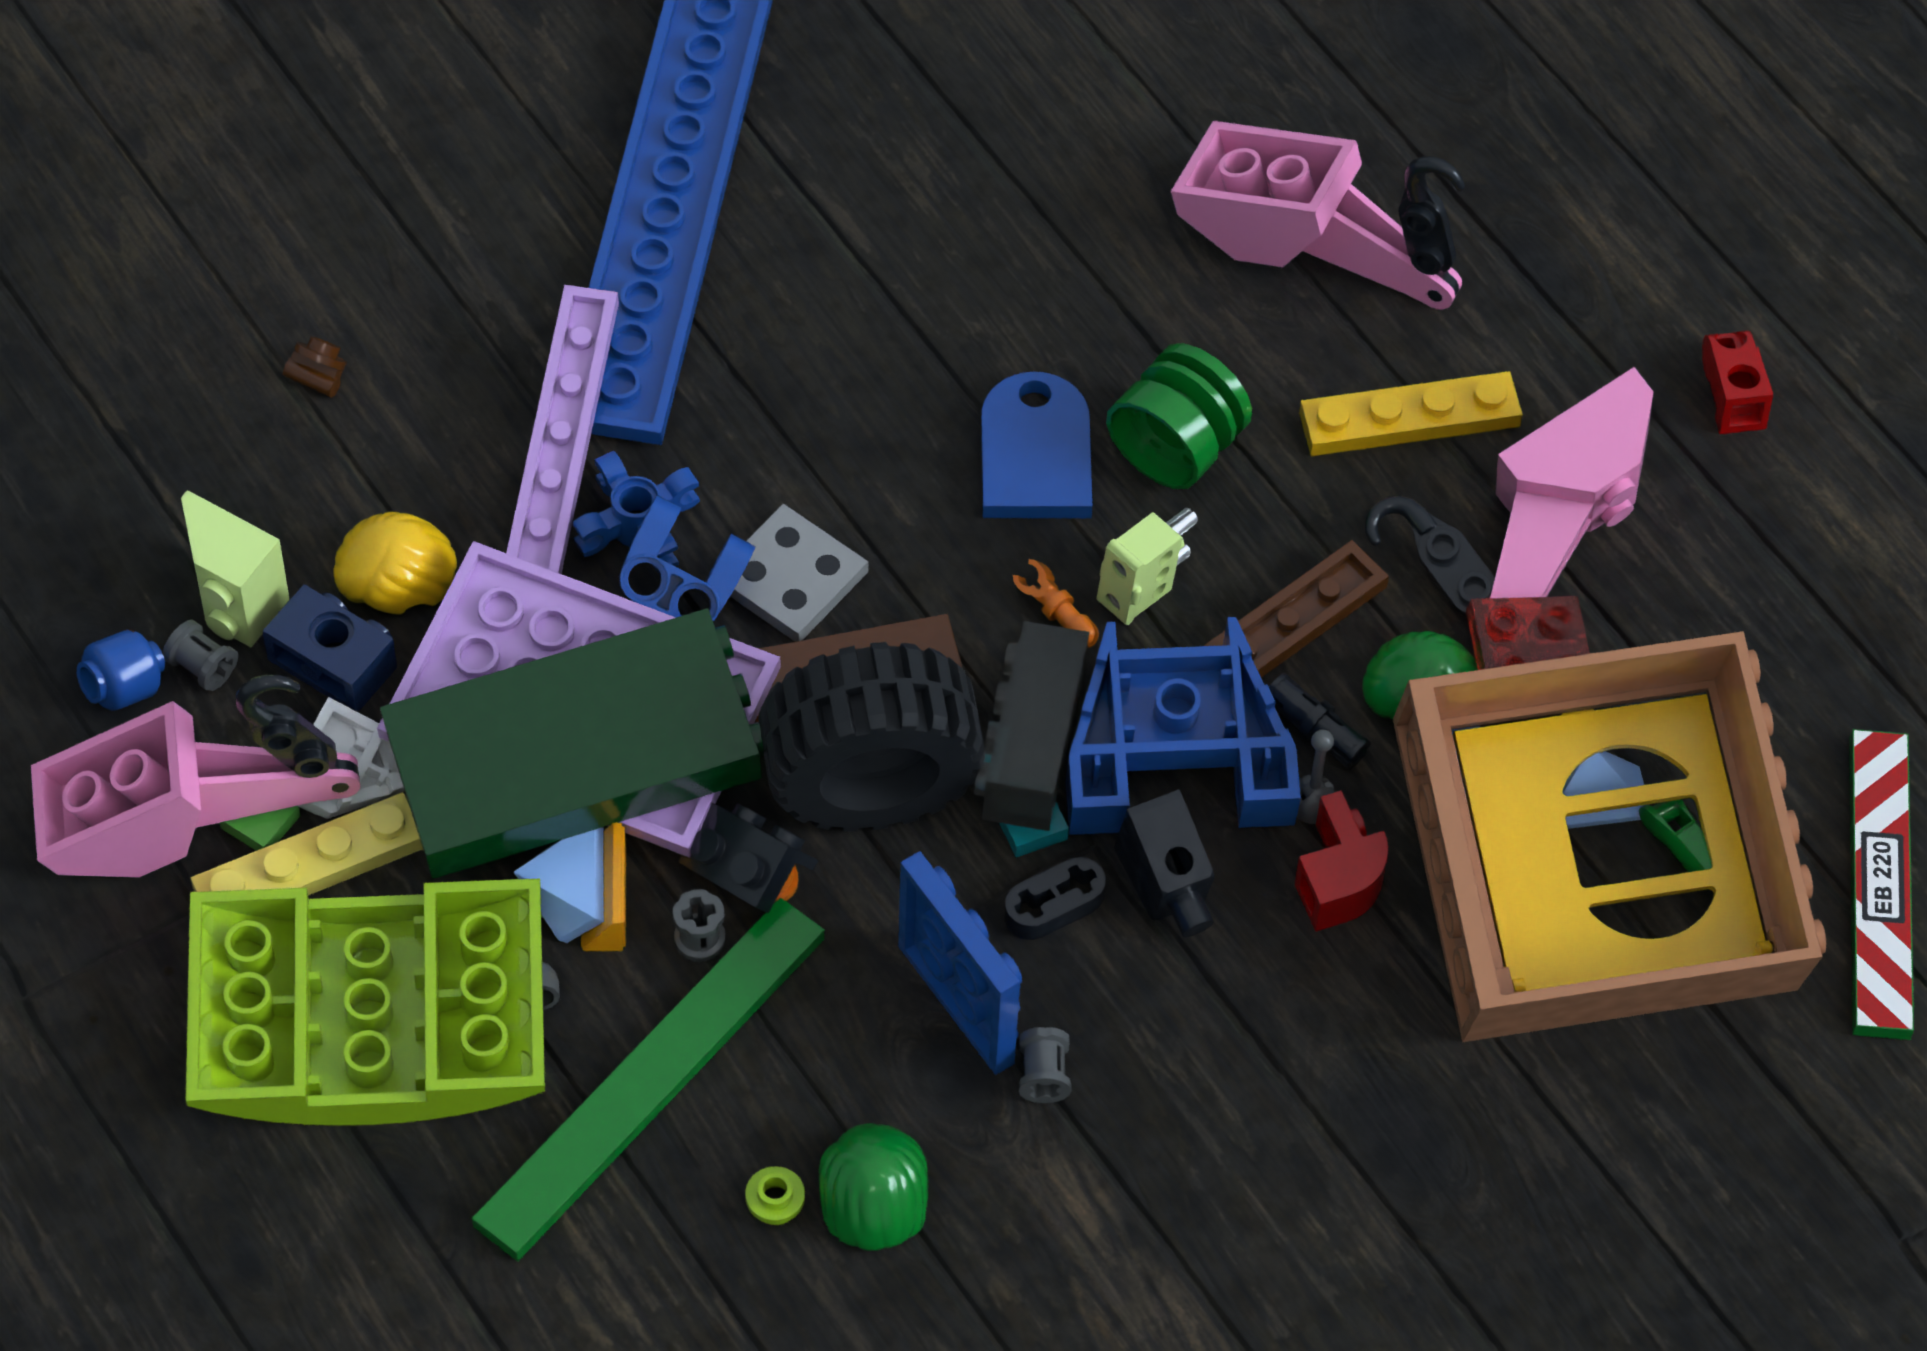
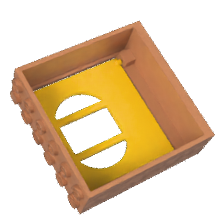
[1393,631,1826,1042]

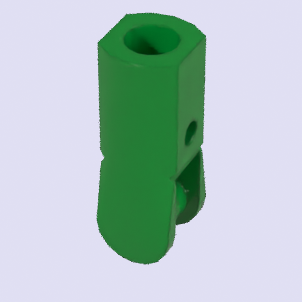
[1639,799,1712,872]

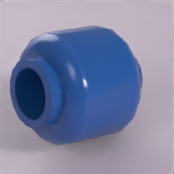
[77,629,165,711]

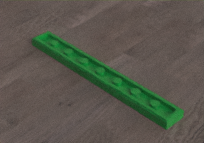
[472,897,825,1262]

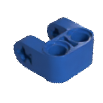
[619,495,756,621]

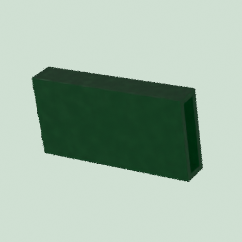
[380,608,764,879]

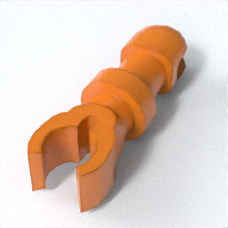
[1013,559,1099,648]

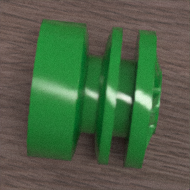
[1106,343,1252,489]

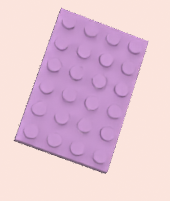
[377,541,781,858]

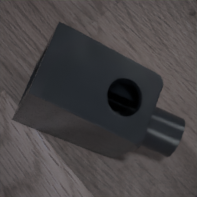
[1114,790,1215,937]

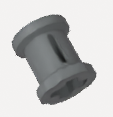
[163,620,238,691]
[673,889,725,962]
[1018,1027,1071,1103]

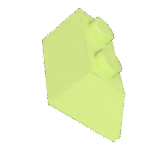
[181,490,290,648]

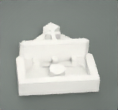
[299,697,405,819]

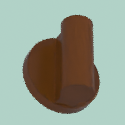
[283,336,347,398]

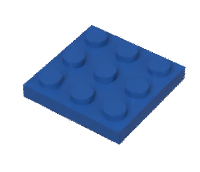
[898,851,1022,1075]

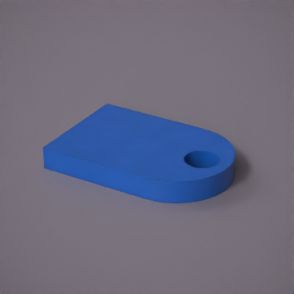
[981,372,1092,518]

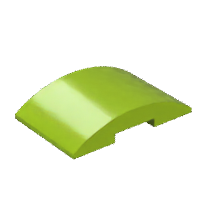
[186,878,545,1126]

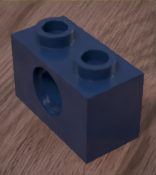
[263,584,397,712]

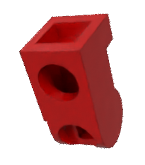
[1702,330,1774,434]

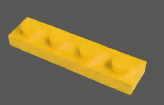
[1299,371,1523,456]

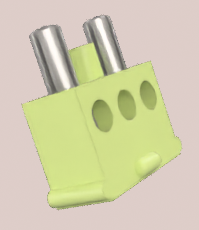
[1096,508,1198,625]

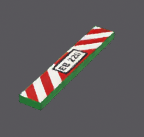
[1849,729,1914,1040]

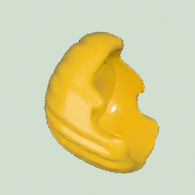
[333,512,457,615]

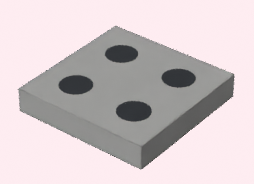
[730,503,868,642]

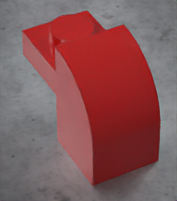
[1294,790,1388,932]

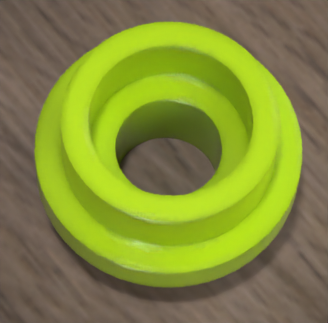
[745,1166,805,1225]

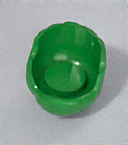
[1362,631,1481,720]
[819,1123,928,1251]

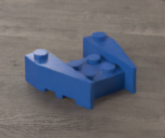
[1065,617,1301,835]

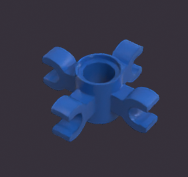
[572,450,700,573]

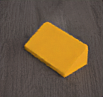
[581,823,626,952]

